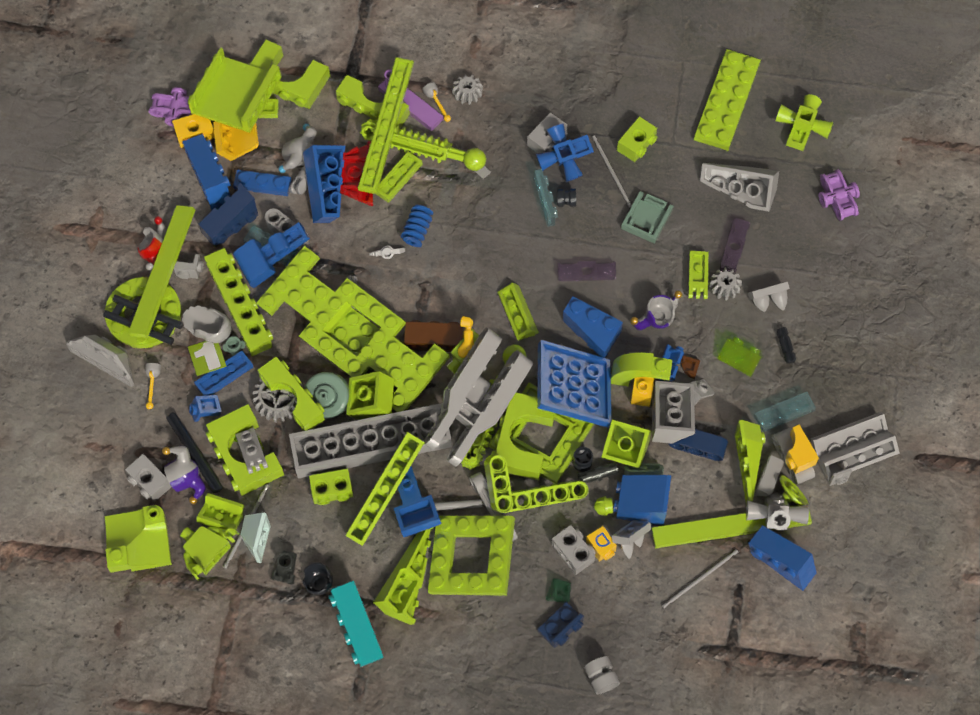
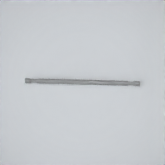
[592,135,632,208]
[223,484,269,569]
[662,549,738,608]

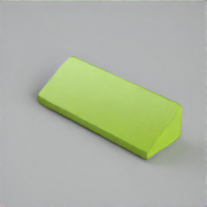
[498,283,539,341]

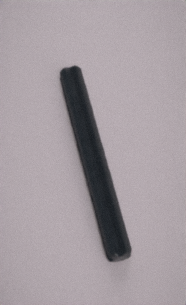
[166,412,223,493]

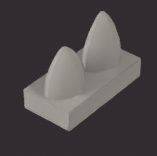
[748,282,790,312]
[612,520,651,559]

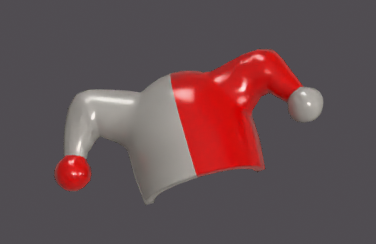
[138,216,167,271]

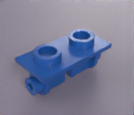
[658,344,684,382]

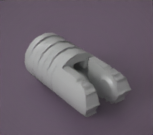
[289,165,308,195]

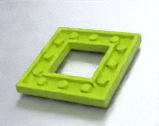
[489,383,594,484]
[428,516,515,596]

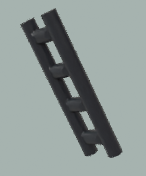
[103,295,183,345]

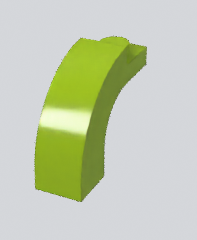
[611,353,672,387]

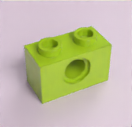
[617,116,657,162]

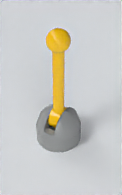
[422,82,451,122]
[145,363,161,409]

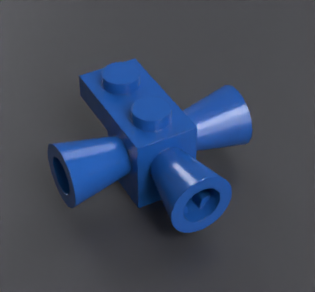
[536,124,594,182]

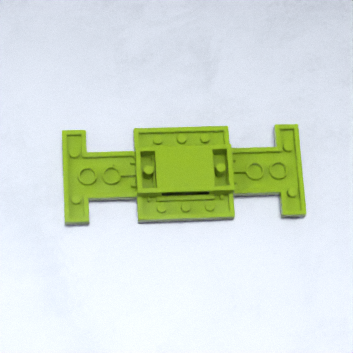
[256,246,450,412]

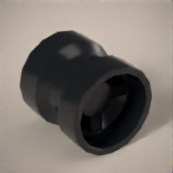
[557,188,576,207]
[573,447,593,472]

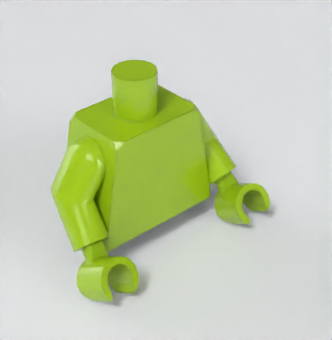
[180,526,239,580]

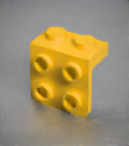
[213,121,259,161]

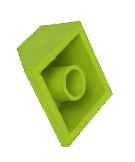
[601,420,652,468]

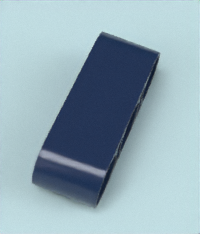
[668,429,728,461]

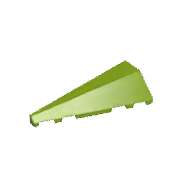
[373,527,434,625]

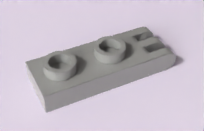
[235,428,268,474]

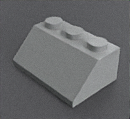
[652,381,695,443]

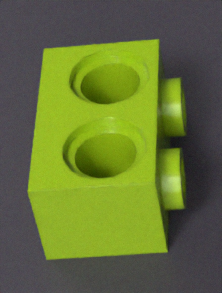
[309,469,353,505]

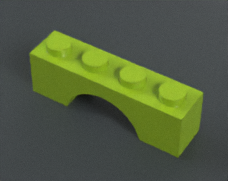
[336,75,410,129]
[257,357,325,431]

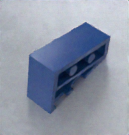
[563,296,623,358]
[749,525,817,591]

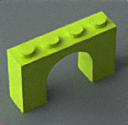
[250,40,330,109]
[491,393,556,480]
[205,404,284,496]

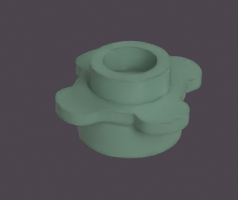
[223,336,246,356]

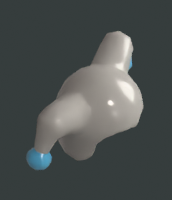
[279,124,317,173]

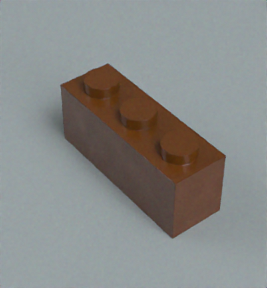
[404,320,463,352]

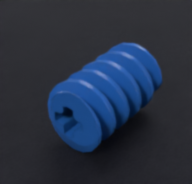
[401,205,434,248]

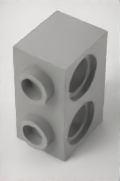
[551,525,596,575]

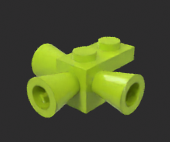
[775,94,834,151]

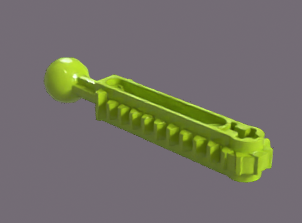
[360,119,486,171]
[461,344,527,470]

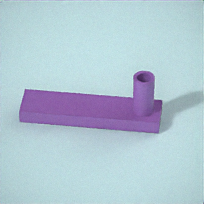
[378,70,443,131]

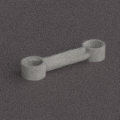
[469,472,518,541]

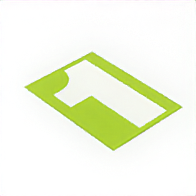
[188,341,227,376]

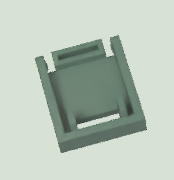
[621,191,674,244]

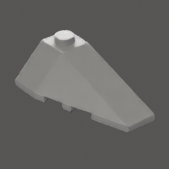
[700,163,779,212]

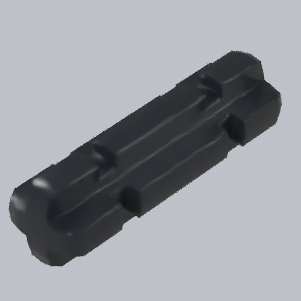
[777,327,796,364]

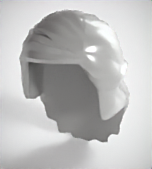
[182,305,232,343]

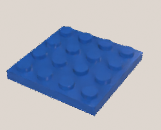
[537,340,611,427]

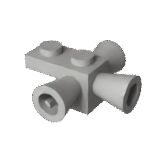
[746,493,809,530]

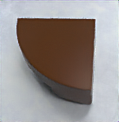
[681,355,700,379]

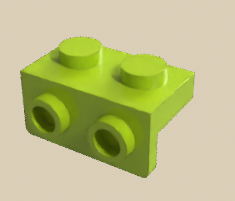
[197,493,244,530]

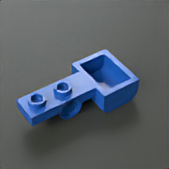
[233,222,310,288]
[394,465,441,537]

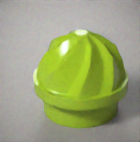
[594,496,613,516]

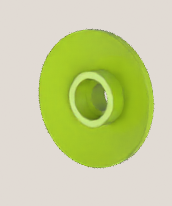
[780,475,809,506]

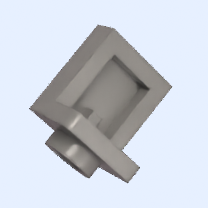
[174,254,204,279]

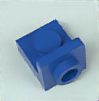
[189,395,222,422]

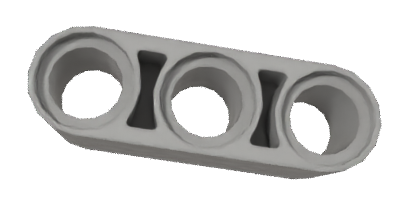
[265,208,311,253]
[772,428,815,485]

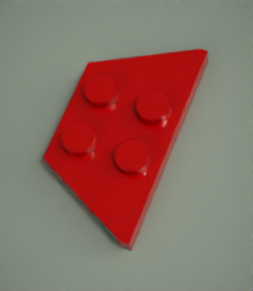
[340,141,373,206]

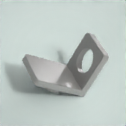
[689,379,715,406]
[826,468,852,486]

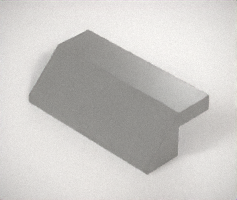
[811,412,899,480]

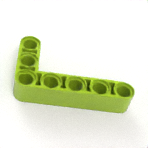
[484,455,588,513]

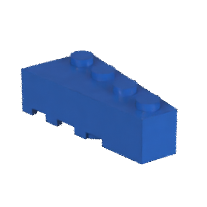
[182,134,230,211]
[303,145,345,223]

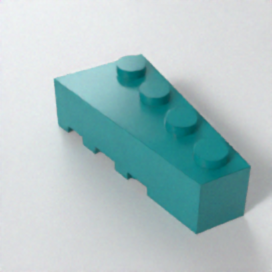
[329,581,384,667]

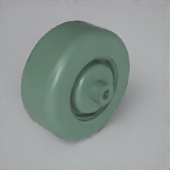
[304,372,349,419]

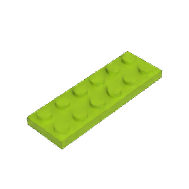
[694,50,761,151]

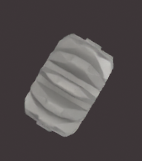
[452,74,483,105]
[709,267,742,300]

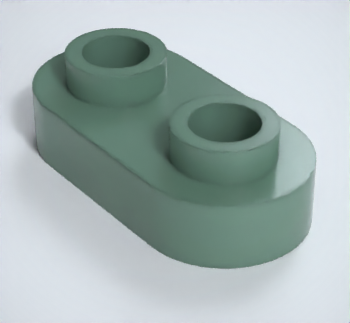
[624,463,664,475]

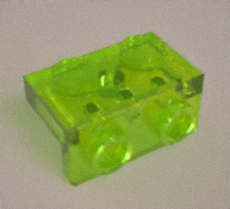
[717,336,763,377]

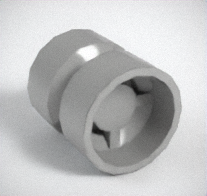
[584,656,620,694]

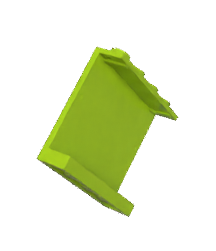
[188,47,281,133]

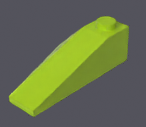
[734,420,765,505]

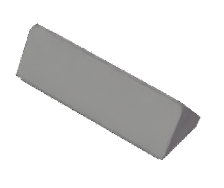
[754,455,784,496]

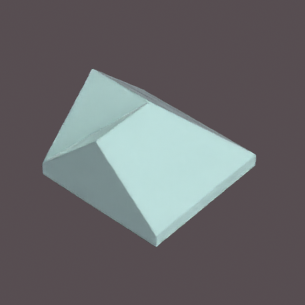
[241,513,271,563]

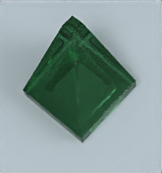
[546,578,571,603]

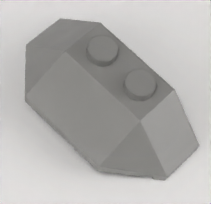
[66,335,134,387]

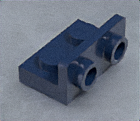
[537,602,584,648]

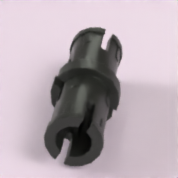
[577,462,619,483]

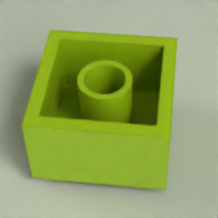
[346,371,394,420]

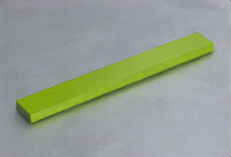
[358,57,414,194]
[128,205,195,338]
[651,505,812,548]

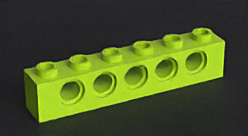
[204,248,273,356]
[345,432,425,546]

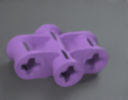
[149,87,193,127]
[819,169,860,221]

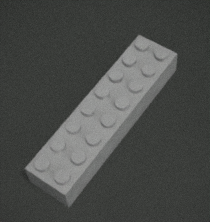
[289,403,452,478]

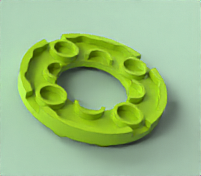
[105,277,182,349]

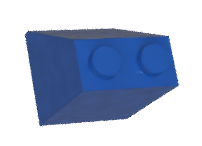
[613,475,671,526]

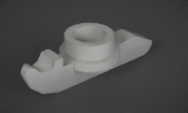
[369,245,405,259]

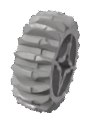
[252,379,302,422]

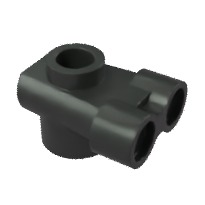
[270,551,297,585]

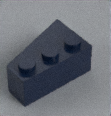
[199,183,258,248]

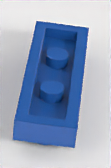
[233,170,292,196]
[194,351,253,396]

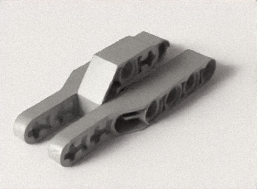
[424,328,533,467]

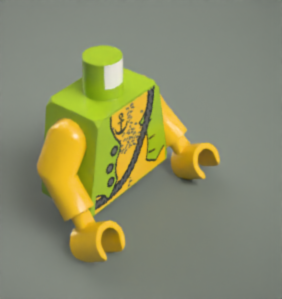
[447,316,479,374]

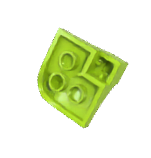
[105,505,172,572]

